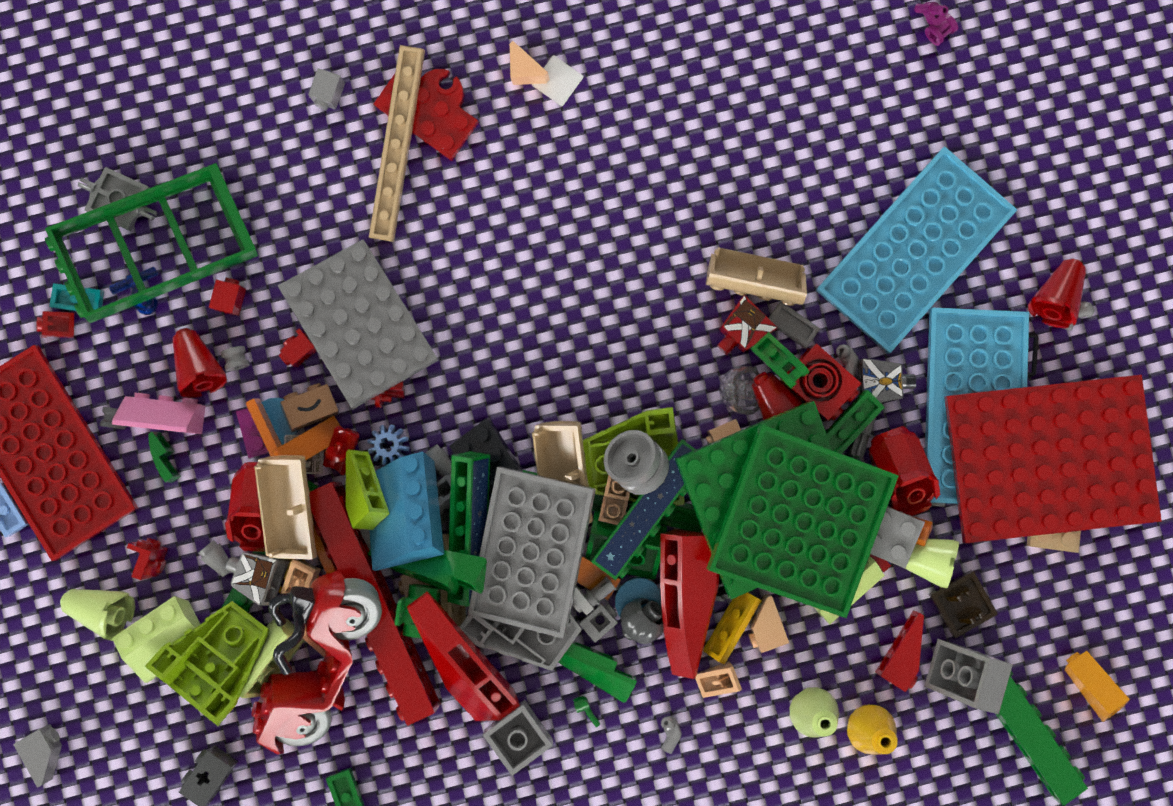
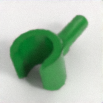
[573,696,600,727]

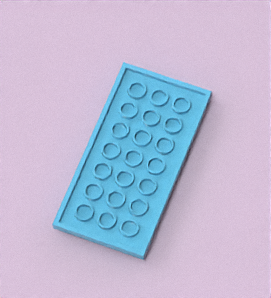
[816,146,1017,354]
[925,308,1029,504]

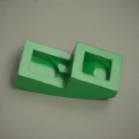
[148,431,181,482]

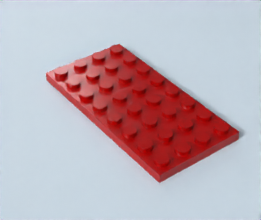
[0,345,139,561]

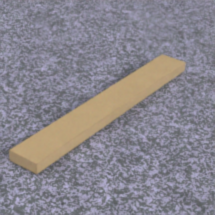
[369,45,425,242]

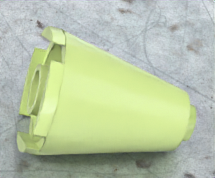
[905,539,959,589]
[60,589,135,641]
[789,687,839,737]

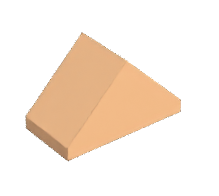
[509,41,549,85]
[281,559,321,594]
[695,661,742,698]

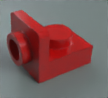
[36,311,74,338]

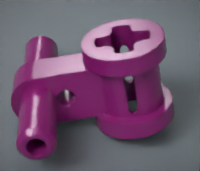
[914,2,958,46]

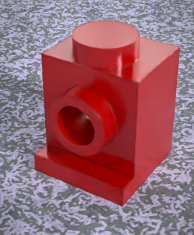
[279,328,317,368]

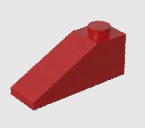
[875,610,924,692]

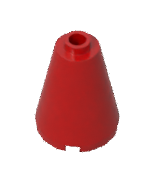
[1028,259,1086,328]
[172,328,227,398]
[751,372,804,420]

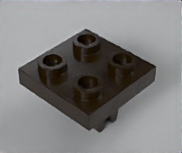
[929,570,998,638]

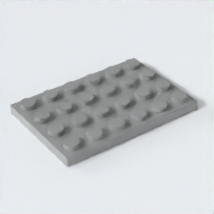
[278,239,438,410]
[468,466,596,639]

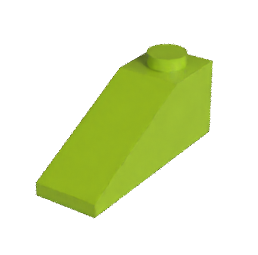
[346,449,390,530]

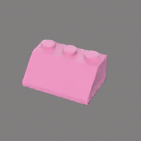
[112,393,206,434]

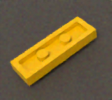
[703,592,762,665]

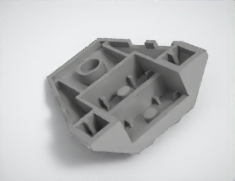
[460,613,582,671]

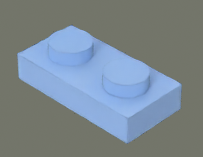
[0,483,29,537]

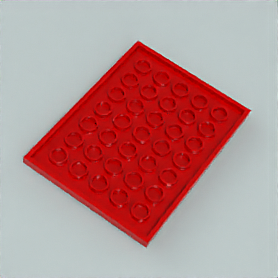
[944,375,1162,543]

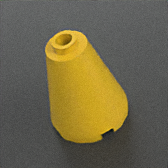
[847,704,898,755]

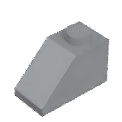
[13,724,62,788]

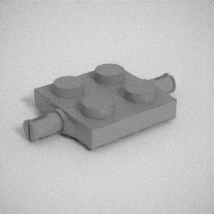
[78,167,157,231]

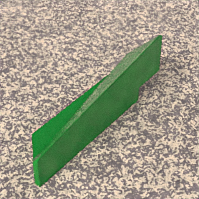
[368,548,487,595]
[558,641,637,703]

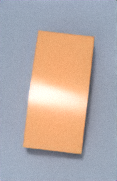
[598,475,630,525]

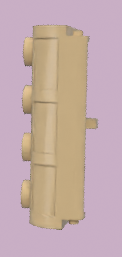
[706,247,807,306]
[532,421,593,524]
[254,455,317,560]

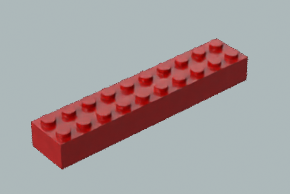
[309,482,441,726]

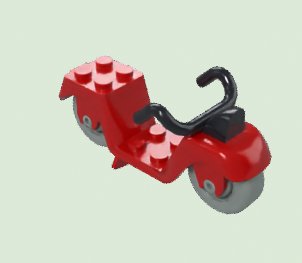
[252,571,382,754]

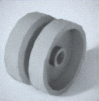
[604,430,669,495]

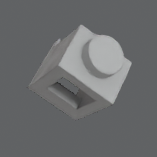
[579,602,618,643]

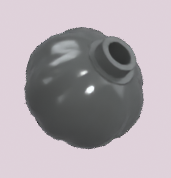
[620,598,664,644]

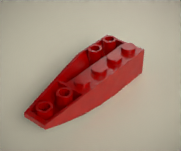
[660,529,719,679]
[407,591,520,721]

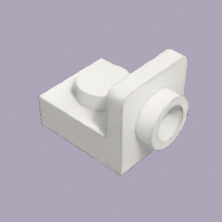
[572,585,594,615]

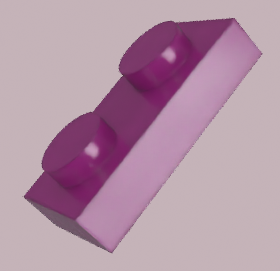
[236,408,269,459]

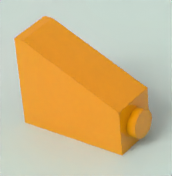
[1064,650,1130,722]

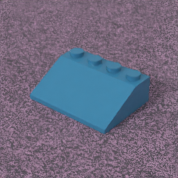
[369,452,444,571]

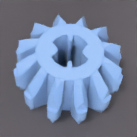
[367,424,409,465]

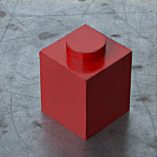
[208,277,246,316]

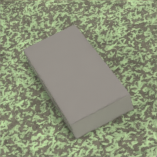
[769,301,820,349]

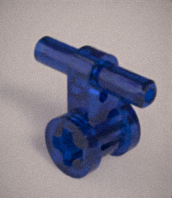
[109,267,158,315]

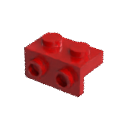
[127,538,168,580]

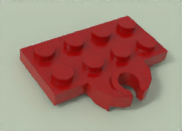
[373,69,479,161]

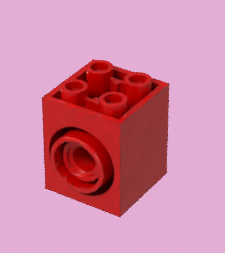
[780,343,862,422]

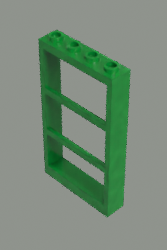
[45,163,258,323]

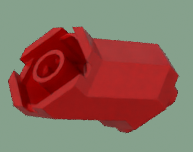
[869,426,941,516]
[225,462,265,552]

